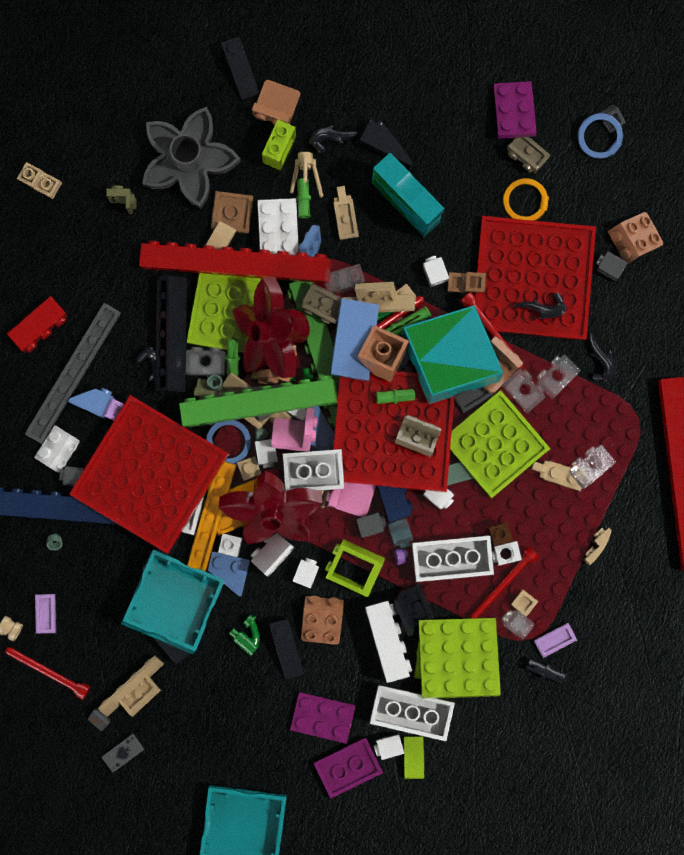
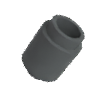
[60,466,84,486]

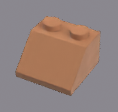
[357,325,409,382]

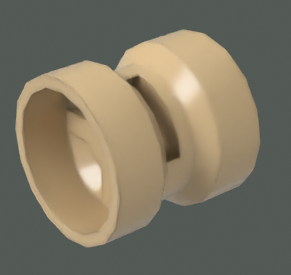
[0,616,23,642]

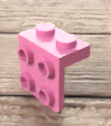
[271,408,317,452]
[326,483,376,517]

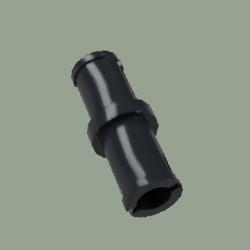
[525,658,565,685]

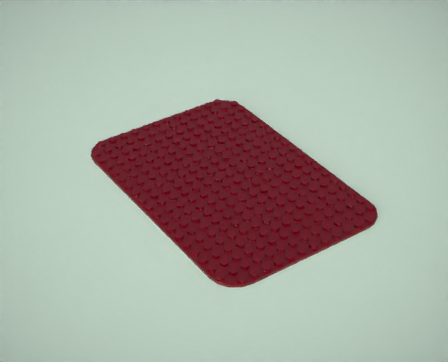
[213,259,641,641]

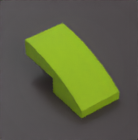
[404,737,424,779]

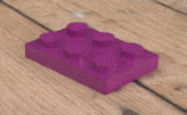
[493,81,537,139]
[290,692,356,744]
[314,737,383,798]

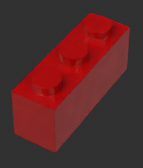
[7,296,68,353]

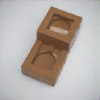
[448,272,486,293]

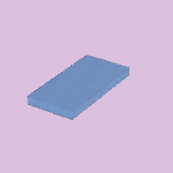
[330,298,379,381]

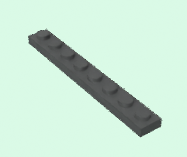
[25,303,121,444]

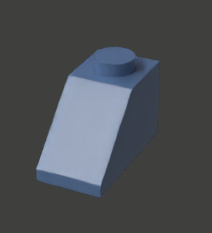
[68,388,115,419]

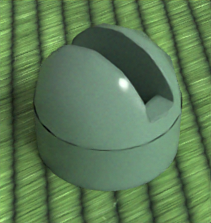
[207,375,222,391]
[255,427,269,442]
[47,533,62,550]

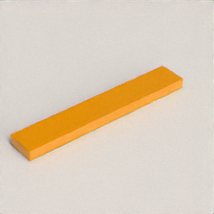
[187,461,237,572]

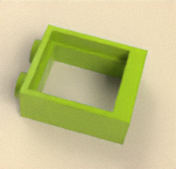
[262,119,296,171]
[325,539,385,597]

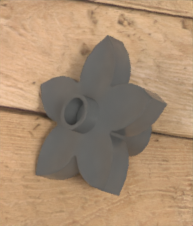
[142,107,241,209]

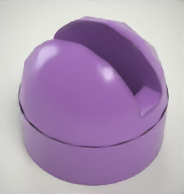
[394,549,409,565]

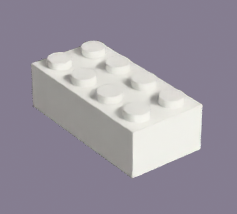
[258,198,299,255]
[412,536,494,582]
[365,601,412,683]
[370,685,455,741]

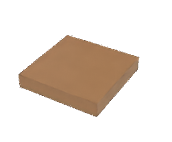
[211,191,253,234]

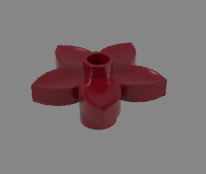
[232,277,310,378]
[219,470,322,544]

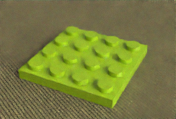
[187,273,261,353]
[450,390,550,498]
[418,618,501,699]

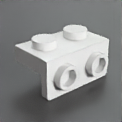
[34,426,80,473]

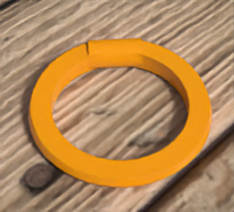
[503,178,549,221]

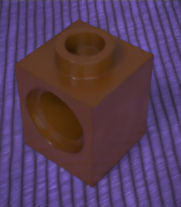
[487,522,513,547]

